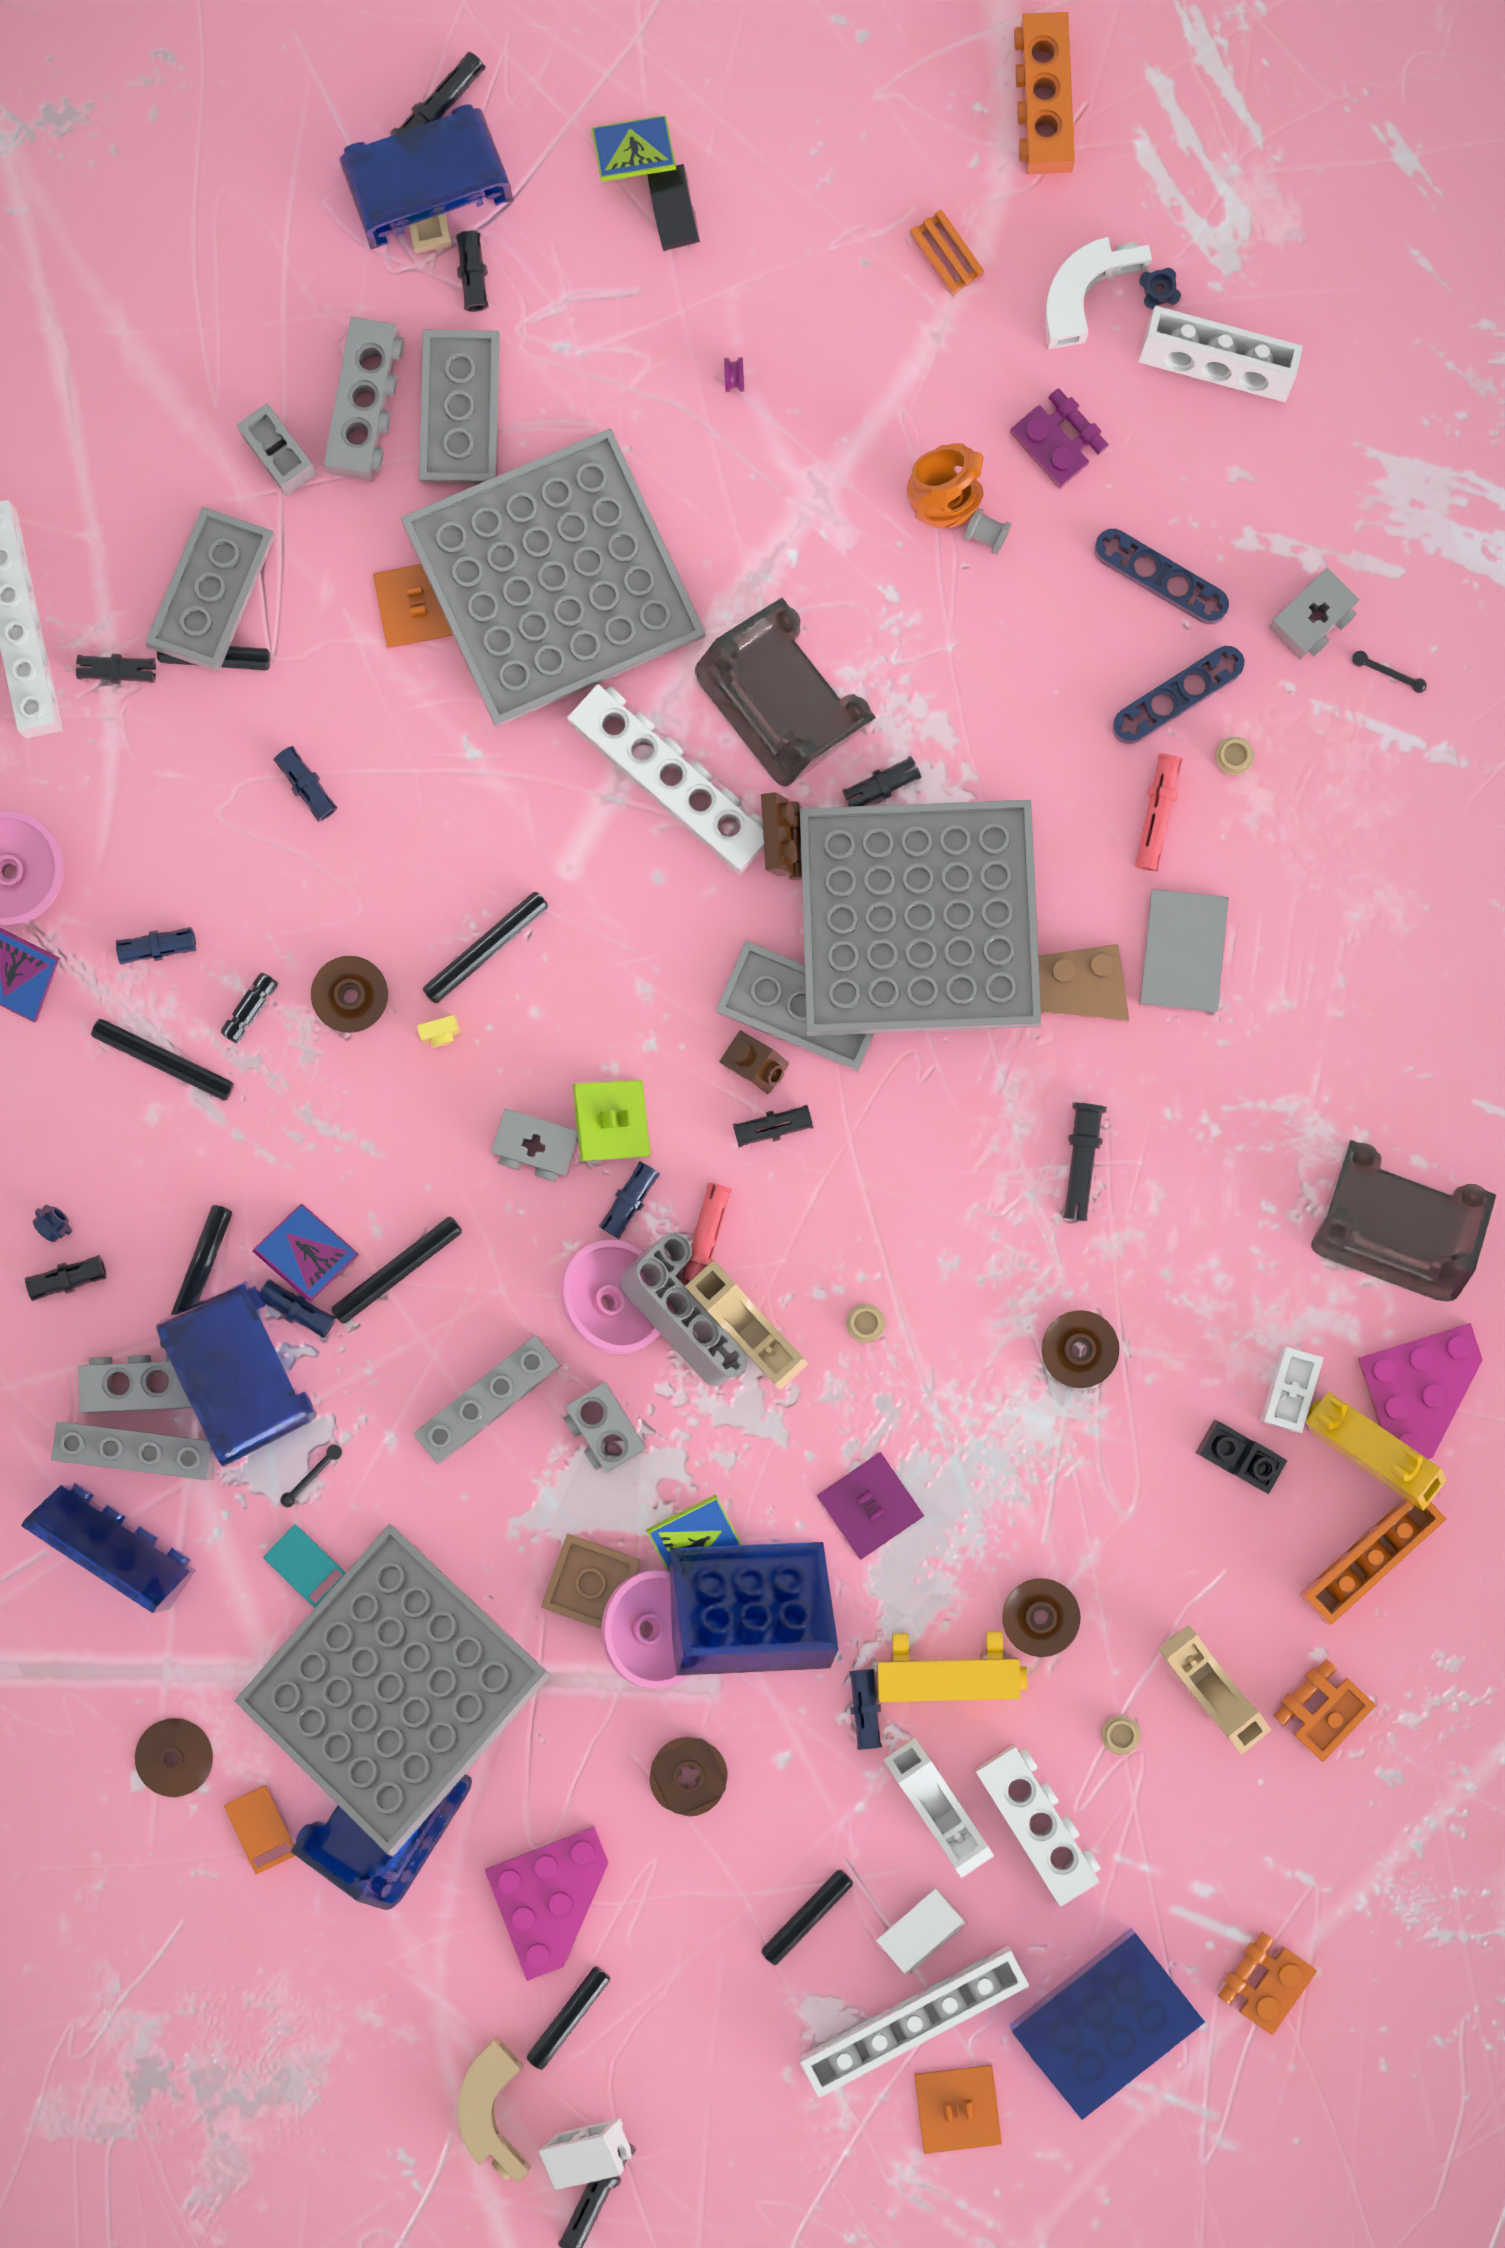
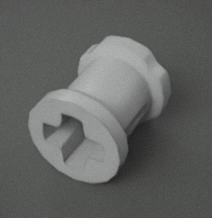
[963,507,1012,555]

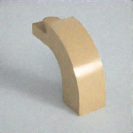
[685,1260,809,1390]
[1158,1625,1272,1755]
[457,2035,531,2184]

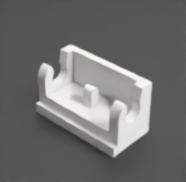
[1260,1347,1324,1433]
[876,1888,967,1976]
[539,2118,631,2190]

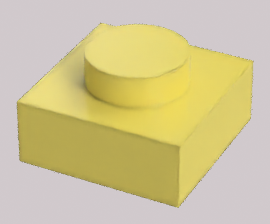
[417,1015,461,1048]

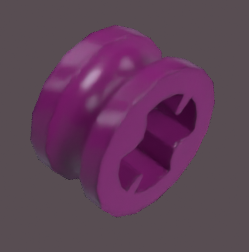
[724,357,744,392]

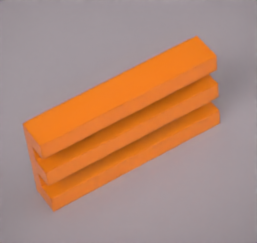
[910,209,984,295]

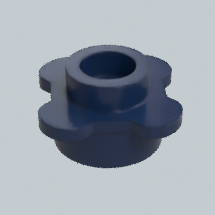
[1139,267,1181,309]
[33,1205,72,1242]

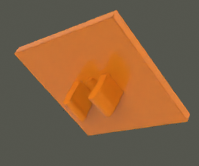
[373,564,453,649]
[914,2064,1002,2154]

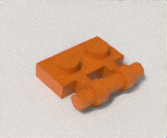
[1273,1659,1376,1762]
[1218,1931,1317,2036]

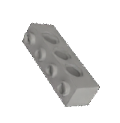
[323,316,404,481]
[413,1335,562,1464]
[78,1351,241,1413]
[51,1422,218,1480]

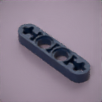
[1094,529,1229,625]
[1112,646,1245,744]

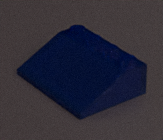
[20,1483,196,1614]
[669,1542,839,1676]
[1009,1927,1205,2120]

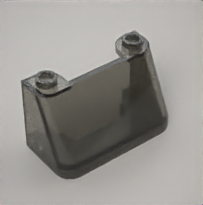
[695,597,876,787]
[1311,1139,1497,1302]

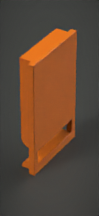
[223,1785,298,1875]

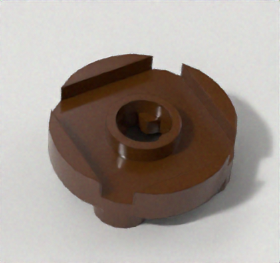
[649,1736,728,1817]

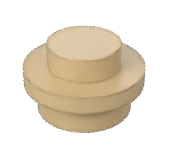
[1215,737,1254,776]
[846,1304,885,1343]
[1101,1715,1141,1755]

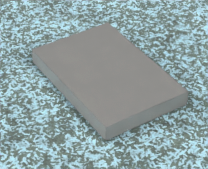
[1140,889,1229,1013]

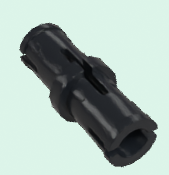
[456,230,489,312]
[76,654,156,684]
[842,756,922,807]
[733,1104,814,1148]
[25,1255,107,1301]

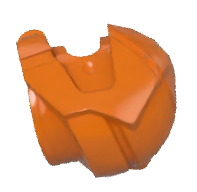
[907,443,984,529]

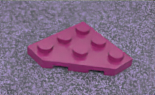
[1358,1323,1483,1459]
[485,1826,609,1981]

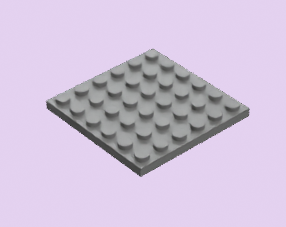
[401,428,706,728]
[800,799,1041,1036]
[234,1523,551,1856]

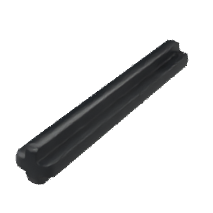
[423,891,548,1003]
[91,1019,234,1101]
[160,1205,232,1352]
[331,1216,462,1324]

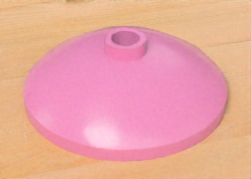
[0,810,64,926]
[560,1239,670,1355]
[601,1570,709,1689]

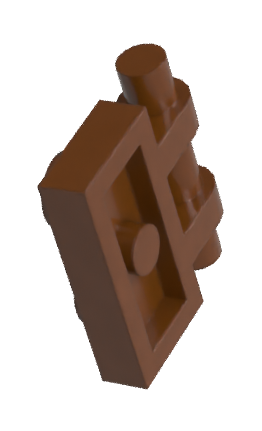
[761,792,802,880]

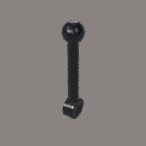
[1352,651,1427,693]
[280,1445,342,1508]

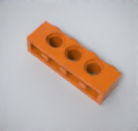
[1014,12,1075,174]
[1299,1498,1447,1625]

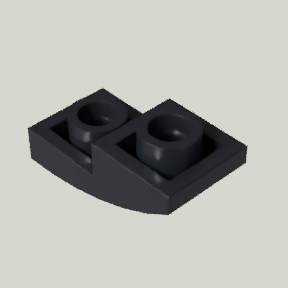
[647,164,700,251]
[1195,1419,1288,1494]

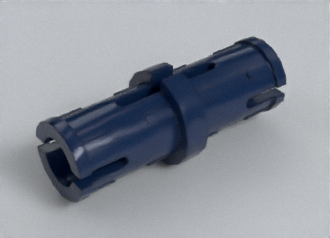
[273,746,338,822]
[115,927,197,965]
[599,1161,660,1239]
[257,1279,336,1339]
[849,1669,882,1750]

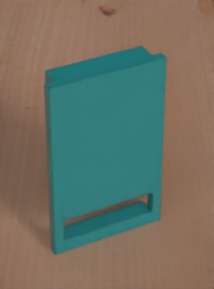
[262,1524,346,1608]

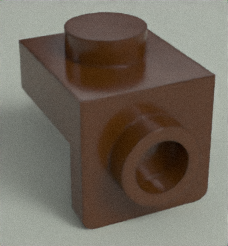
[719,1030,789,1094]

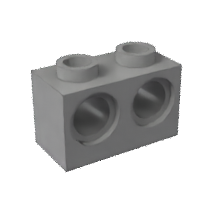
[236,403,317,497]
[563,1382,647,1473]

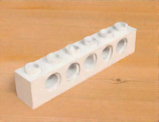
[0,500,63,739]
[567,684,764,875]
[800,1945,1029,2098]

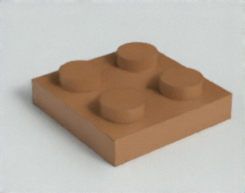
[541,1533,641,1629]

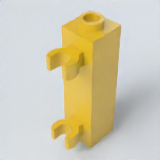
[1305,1391,1447,1511]
[877,1631,1027,1702]

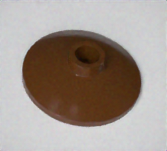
[311,956,388,1033]
[1041,1310,1120,1388]
[1002,1578,1081,1657]
[135,1718,213,1797]

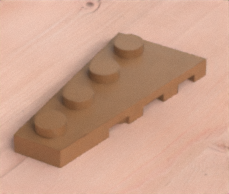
[1038,944,1129,1022]

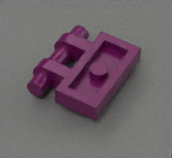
[1010,388,1109,489]

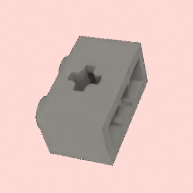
[1268,567,1360,660]
[491,1108,578,1182]

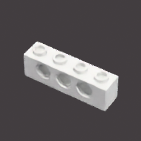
[1138,305,1303,403]
[974,1744,1101,1907]

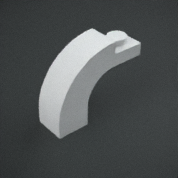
[1044,237,1152,350]
[883,1738,994,1878]

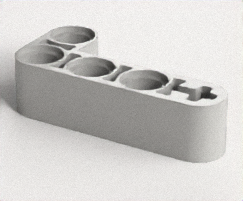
[620,1232,747,1386]

